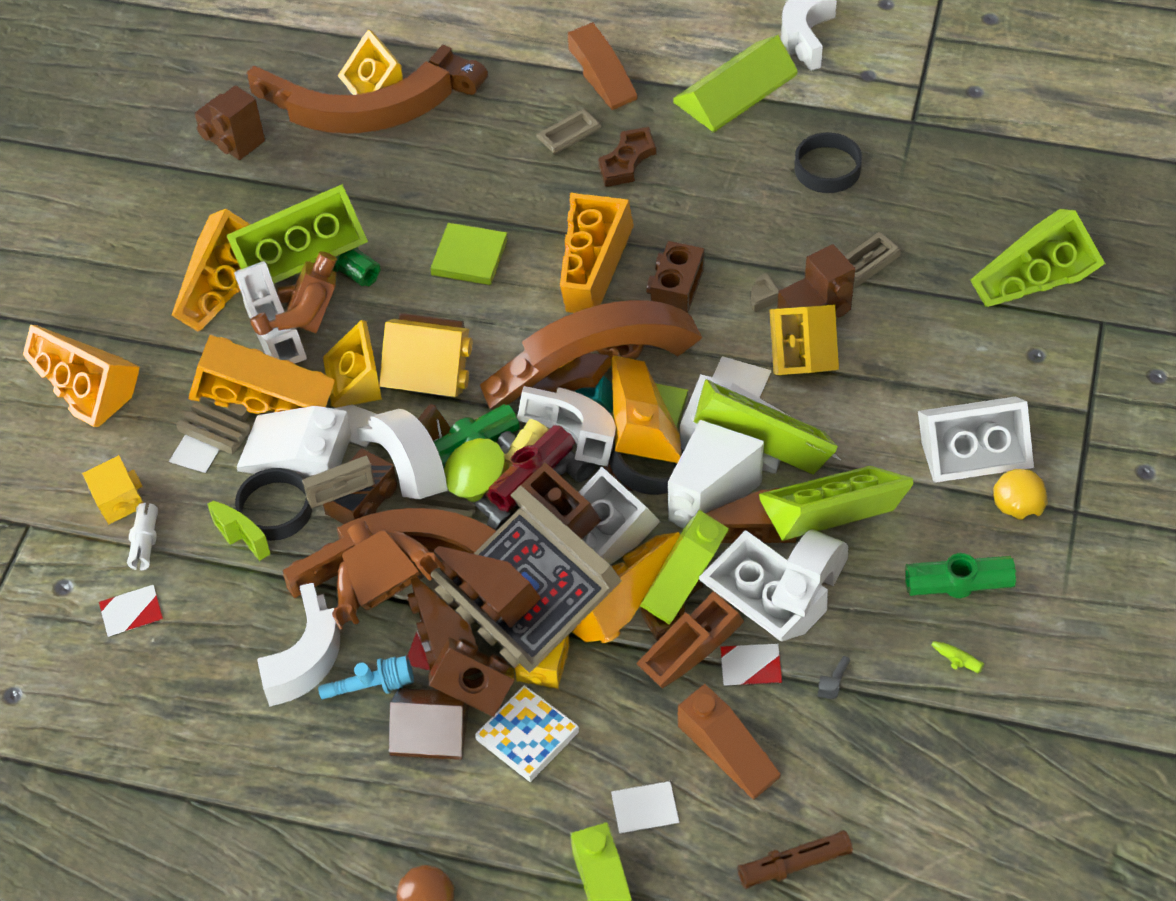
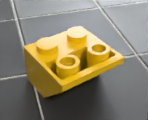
[769,305,839,375]

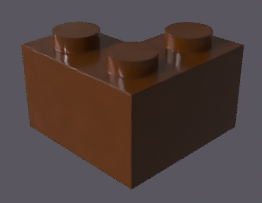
[195,85,265,161]
[777,244,855,318]

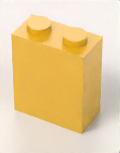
[379,319,473,397]

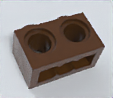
[647,241,705,313]

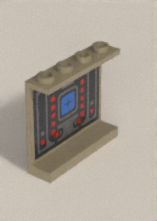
[431,485,622,673]

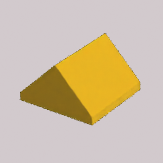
[338,30,403,95]
[323,320,382,408]

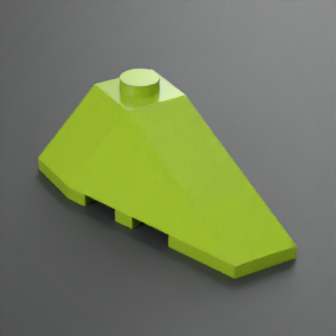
[970,209,1105,307]

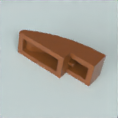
[568,22,637,110]
[636,591,744,688]

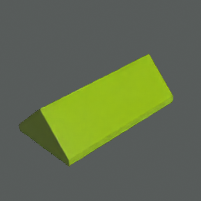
[673,35,798,133]
[226,184,368,284]
[693,379,838,475]
[759,466,913,541]

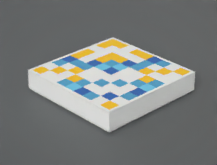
[475,685,579,782]

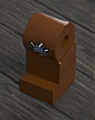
[429,44,488,95]

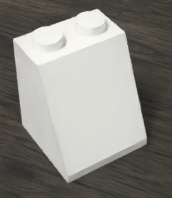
[668,420,764,528]

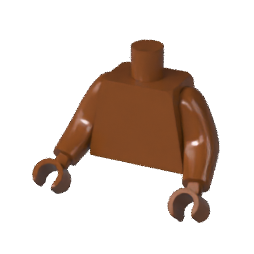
[250,251,337,335]
[332,521,445,630]

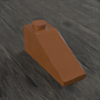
[706,488,796,543]
[678,684,781,800]

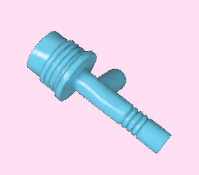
[318,655,414,699]

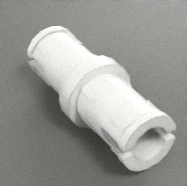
[127,503,158,570]

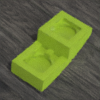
[207,501,271,561]

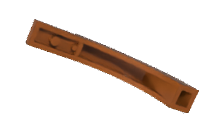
[247,61,452,133]
[480,300,702,410]
[282,508,496,598]

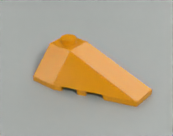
[171,209,250,331]
[23,325,140,427]
[612,355,682,463]
[571,532,680,643]

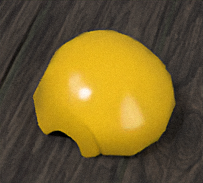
[993,469,1048,520]

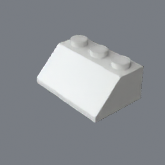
[918,397,1034,483]
[699,530,828,641]

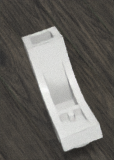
[781,0,837,71]
[234,261,307,364]
[517,386,616,467]
[357,409,448,499]
[772,529,848,617]
[257,583,340,707]

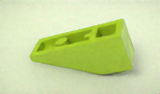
[640,510,729,625]
[571,822,632,901]

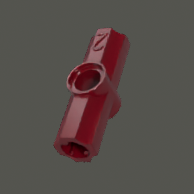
[486,425,575,512]

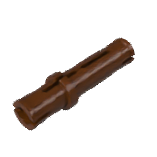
[737,830,853,889]

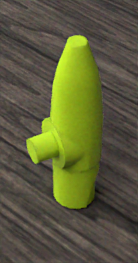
[931,641,985,674]

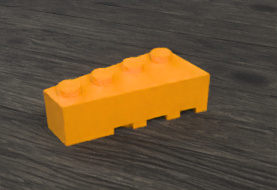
[560,193,634,313]
[188,335,335,414]

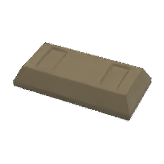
[536,109,602,155]

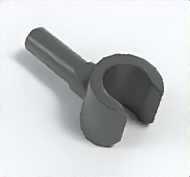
[817,656,850,699]

